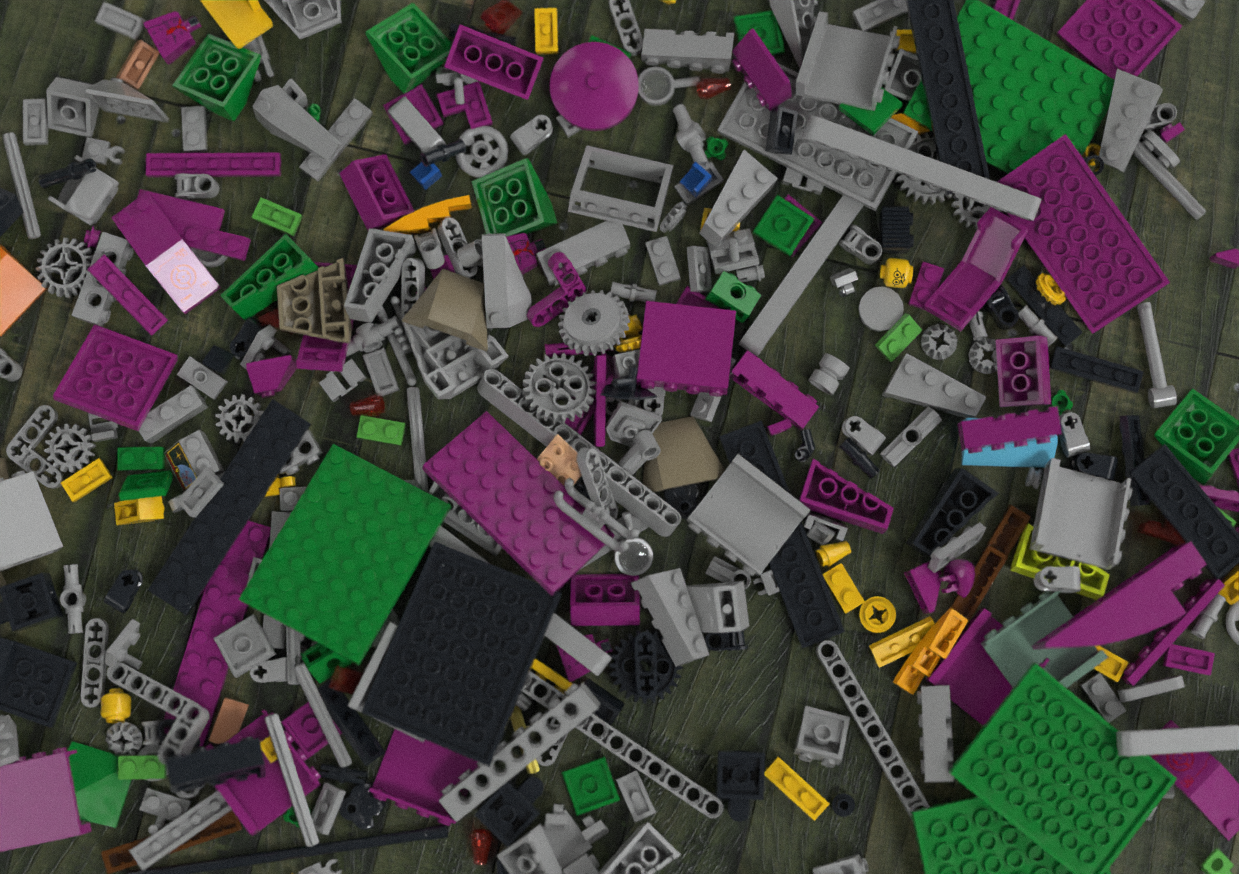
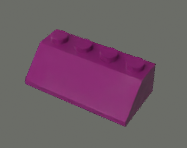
[444,25,543,100]

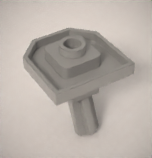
[606,399,662,447]

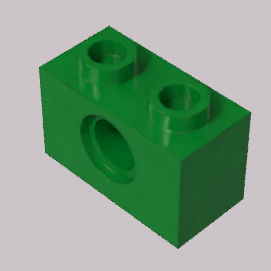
[705,271,761,323]
[301,643,353,684]

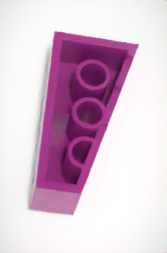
[729,350,819,430]
[958,406,1062,454]
[798,459,894,534]

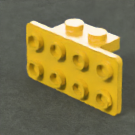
[200,0,273,49]

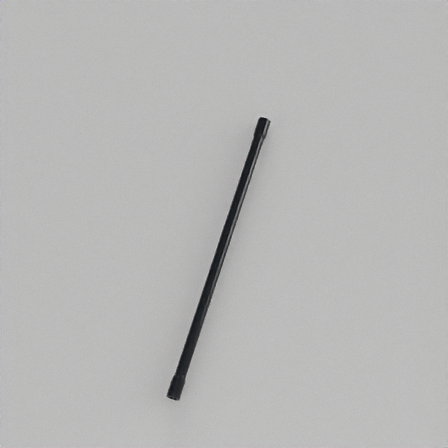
[127,824,448,874]

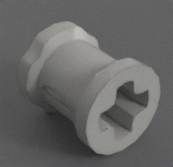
[142,720,163,745]

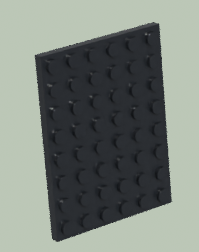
[361,542,562,767]

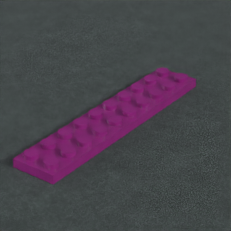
[164,521,271,747]

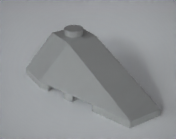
[769,0,817,68]
[253,85,341,161]
[482,233,532,328]

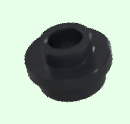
[832,793,855,817]

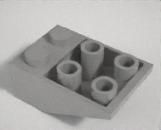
[686,581,749,633]

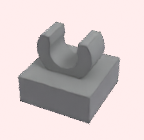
[829,268,858,295]
[753,570,780,596]
[545,804,569,831]
[581,815,610,844]

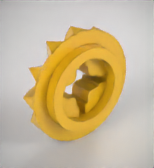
[1035,273,1066,305]
[615,334,642,352]
[859,596,896,633]

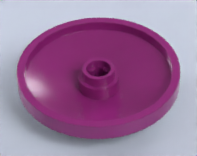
[550,42,639,131]

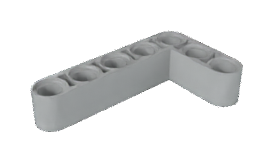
[107,662,209,765]

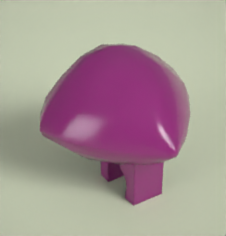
[938,559,975,598]

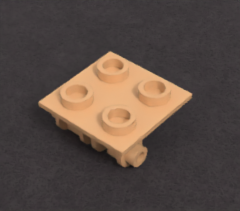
[537,434,582,485]

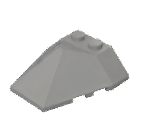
[265,0,341,40]
[401,316,508,399]

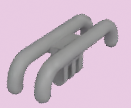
[377,296,416,386]
[554,478,639,552]

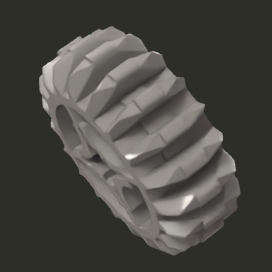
[36,238,94,298]

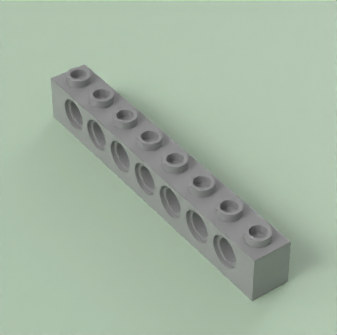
[439,682,600,822]

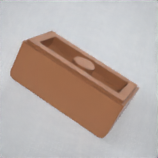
[116,40,160,90]
[209,697,249,744]

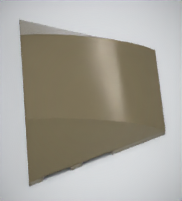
[277,258,352,344]
[401,269,488,352]
[642,416,725,493]

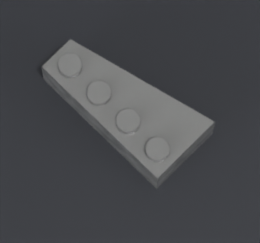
[641,29,734,74]
[1099,69,1163,172]
[699,150,778,248]
[344,228,417,323]
[882,353,986,418]
[631,568,709,666]
[917,685,954,782]
[598,822,680,874]
[497,824,563,874]

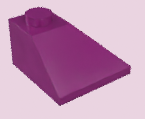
[246,355,297,398]
[904,560,942,614]

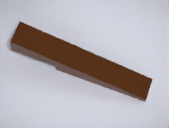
[950,504,1031,634]
[101,810,242,874]

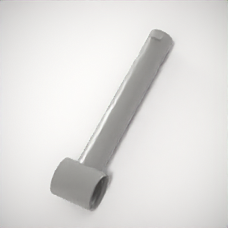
[1137,302,1177,409]

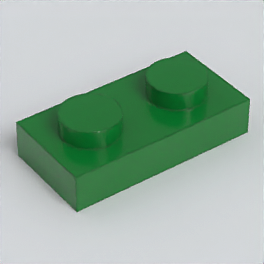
[118,447,165,471]

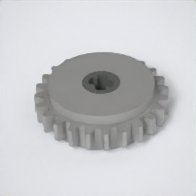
[558,290,630,356]

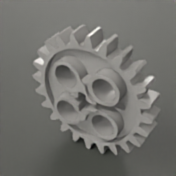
[895,132,953,205]
[522,353,596,424]

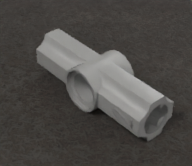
[880,406,942,468]

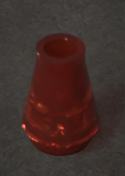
[696,77,731,100]
[350,394,385,416]
[470,829,493,865]

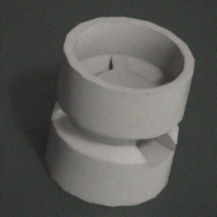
[808,353,850,395]

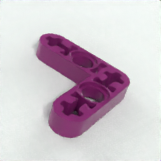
[527,252,586,327]

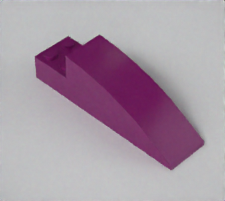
[1031,542,1207,650]

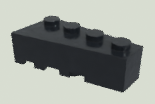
[906,468,999,556]
[165,737,266,793]

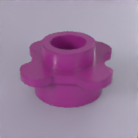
[84,226,100,248]

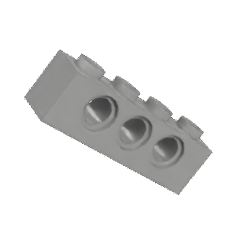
[71,232,134,327]

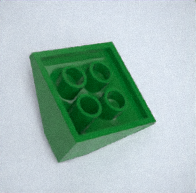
[365,2,452,94]
[172,34,261,121]
[472,158,558,237]
[1154,388,1239,485]
[68,741,132,828]

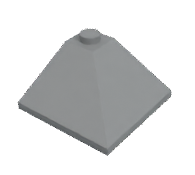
[85,78,169,123]

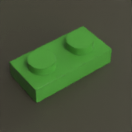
[252,198,303,236]
[875,313,922,362]
[357,415,406,446]
[118,755,166,779]

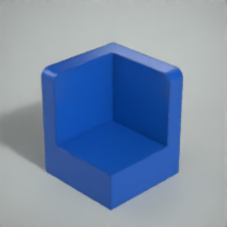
[410,162,442,190]
[679,162,712,198]

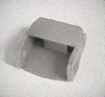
[48,155,119,226]

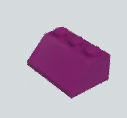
[731,29,792,111]
[339,154,414,231]
[996,336,1051,407]
[571,574,640,626]

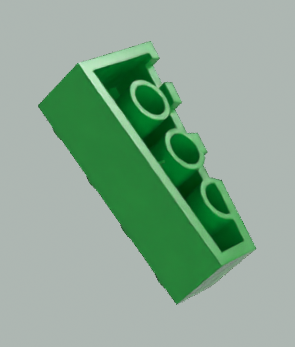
[220,234,319,321]

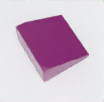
[1210,248,1239,269]

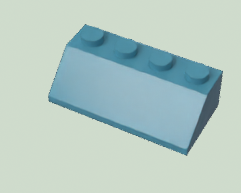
[962,418,1058,468]

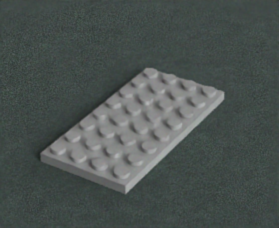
[717,64,918,211]

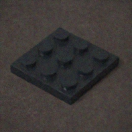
[0,640,78,728]

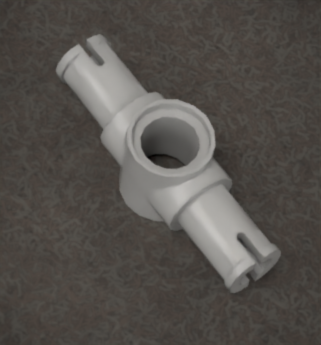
[673,104,709,168]
[346,316,402,357]
[60,564,86,634]

